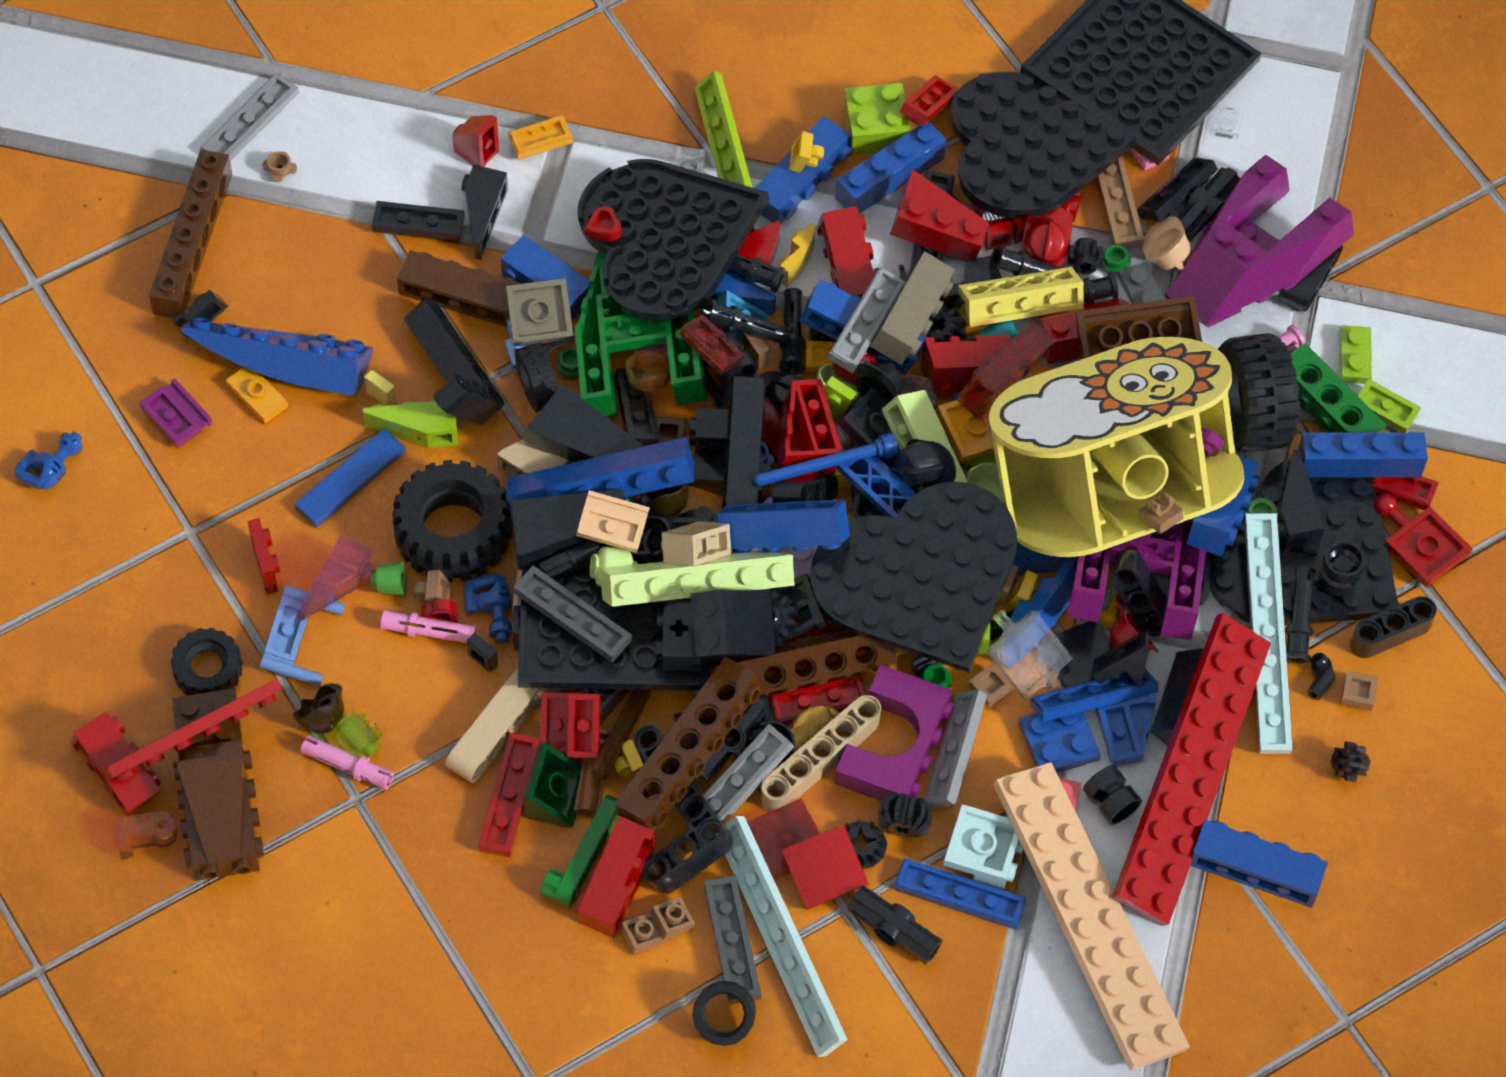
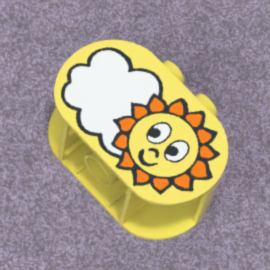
[989,337,1244,557]

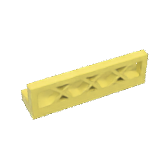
[958,267,1083,327]

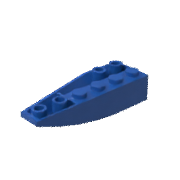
[182,318,373,396]

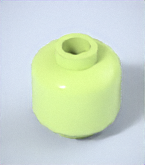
[590,547,638,587]

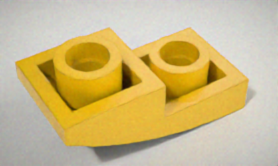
[779,222,816,288]

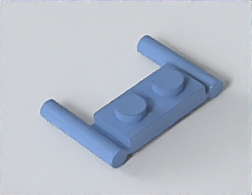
[259,585,345,687]

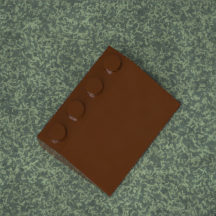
[1075,296,1202,360]

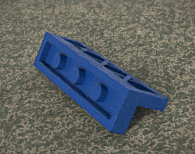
[837,444,916,519]

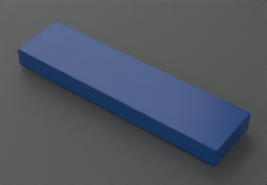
[295,428,406,528]
[1030,668,1159,722]
[894,858,1027,930]

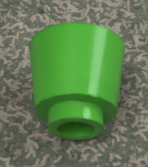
[371,561,407,596]

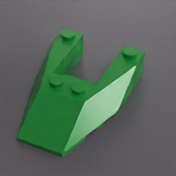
[575,252,707,417]

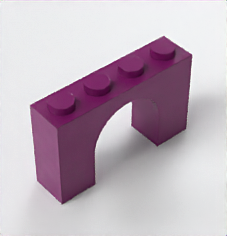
[834,664,954,801]

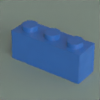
[501,235,590,320]

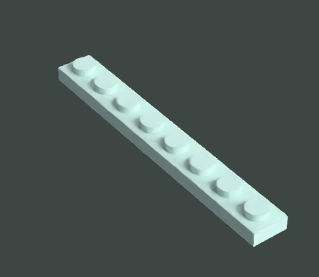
[1244,513,1292,754]
[716,816,848,1057]

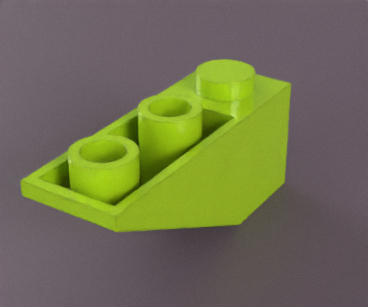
[363,400,459,449]

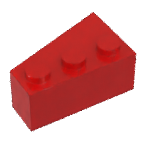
[777,379,843,477]

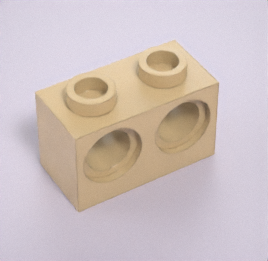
[661,521,731,566]

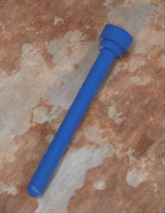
[753,432,898,486]

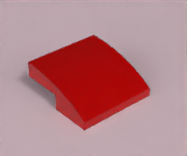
[540,693,601,758]
[782,825,869,910]

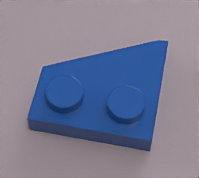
[1096,695,1157,766]

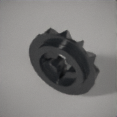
[845,819,887,869]

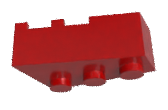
[890,169,989,262]
[816,206,877,298]
[921,335,1019,398]
[71,712,161,817]
[575,816,655,938]

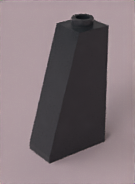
[522,384,644,462]
[511,489,630,570]

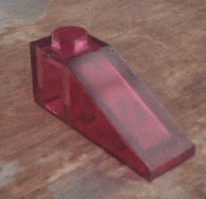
[297,534,375,621]

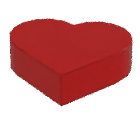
[584,206,622,242]
[421,599,459,623]

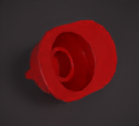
[1021,207,1072,267]
[1110,595,1159,653]

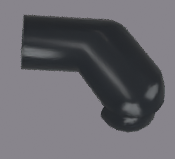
[1307,652,1335,700]

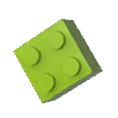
[843,83,911,156]

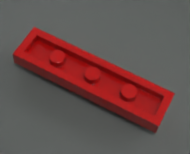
[479,732,540,858]

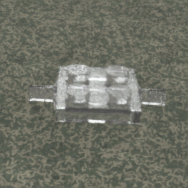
[986,610,1073,699]

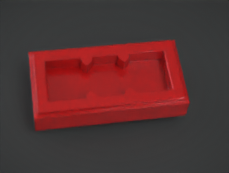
[1371,476,1439,510]

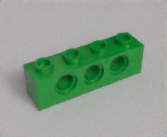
[1290,343,1387,433]

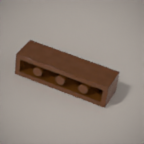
[397,250,521,327]

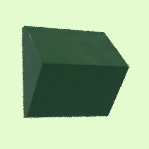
[523,742,582,828]

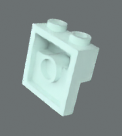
[943,804,1023,889]

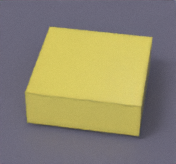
[364,370,396,406]

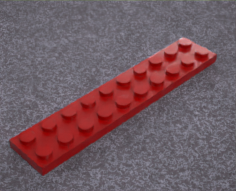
[1112,613,1271,926]

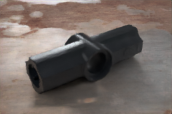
[1177,167,1240,242]
[701,698,770,781]
[847,885,943,965]

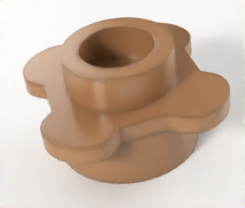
[262,151,297,182]

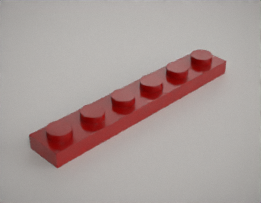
[102,678,283,782]

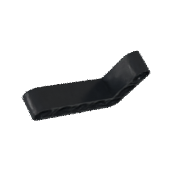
[404,297,505,425]
[720,375,764,509]
[634,725,733,894]

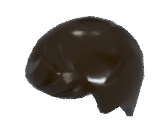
[640,484,689,517]
[293,683,344,734]

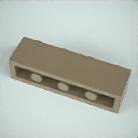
[870,251,955,365]

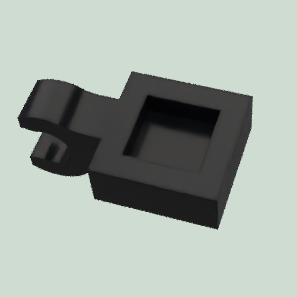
[172,289,228,338]

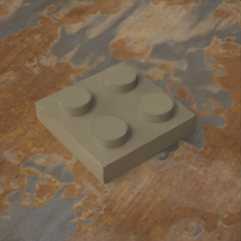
[506,278,574,347]

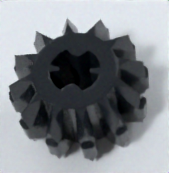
[922,304,968,347]
[878,793,932,838]

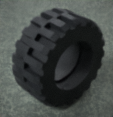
[1218,333,1300,453]
[392,460,512,582]

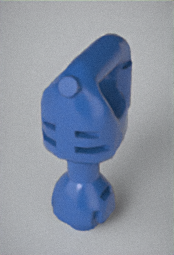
[14,432,83,490]
[463,574,512,643]

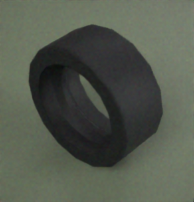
[692,980,756,1046]

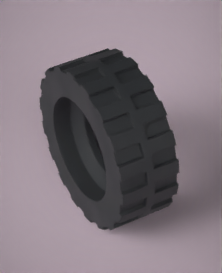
[514,342,558,413]
[171,628,243,695]

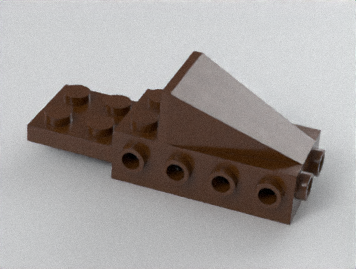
[172,688,264,881]

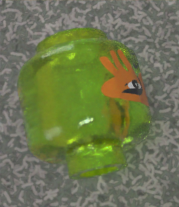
[335,711,382,758]

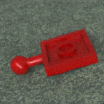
[1373,493,1473,588]

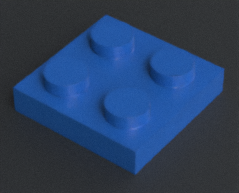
[1018,712,1101,773]

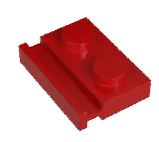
[247,518,281,595]

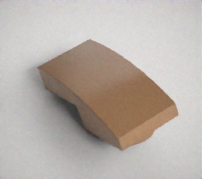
[619,897,695,955]

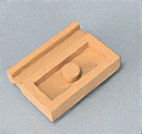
[576,490,649,553]

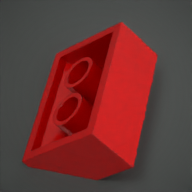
[1034,298,1130,364]

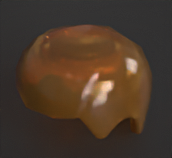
[625,351,671,392]

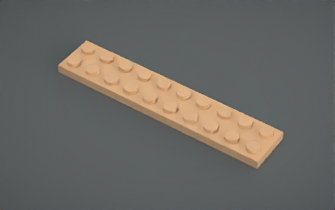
[993,762,1190,1071]

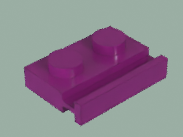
[139,378,212,448]

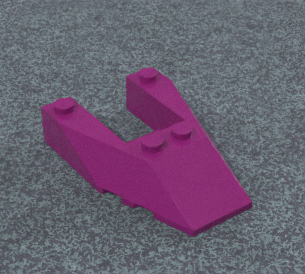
[1165,154,1354,327]
[1067,519,1206,641]

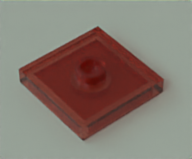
[747,798,820,880]

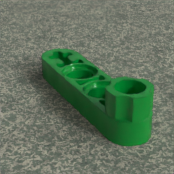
[540,795,619,908]

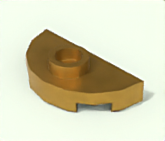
[790,706,840,753]

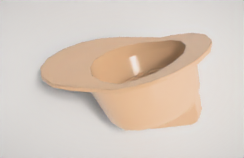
[1142,216,1191,270]

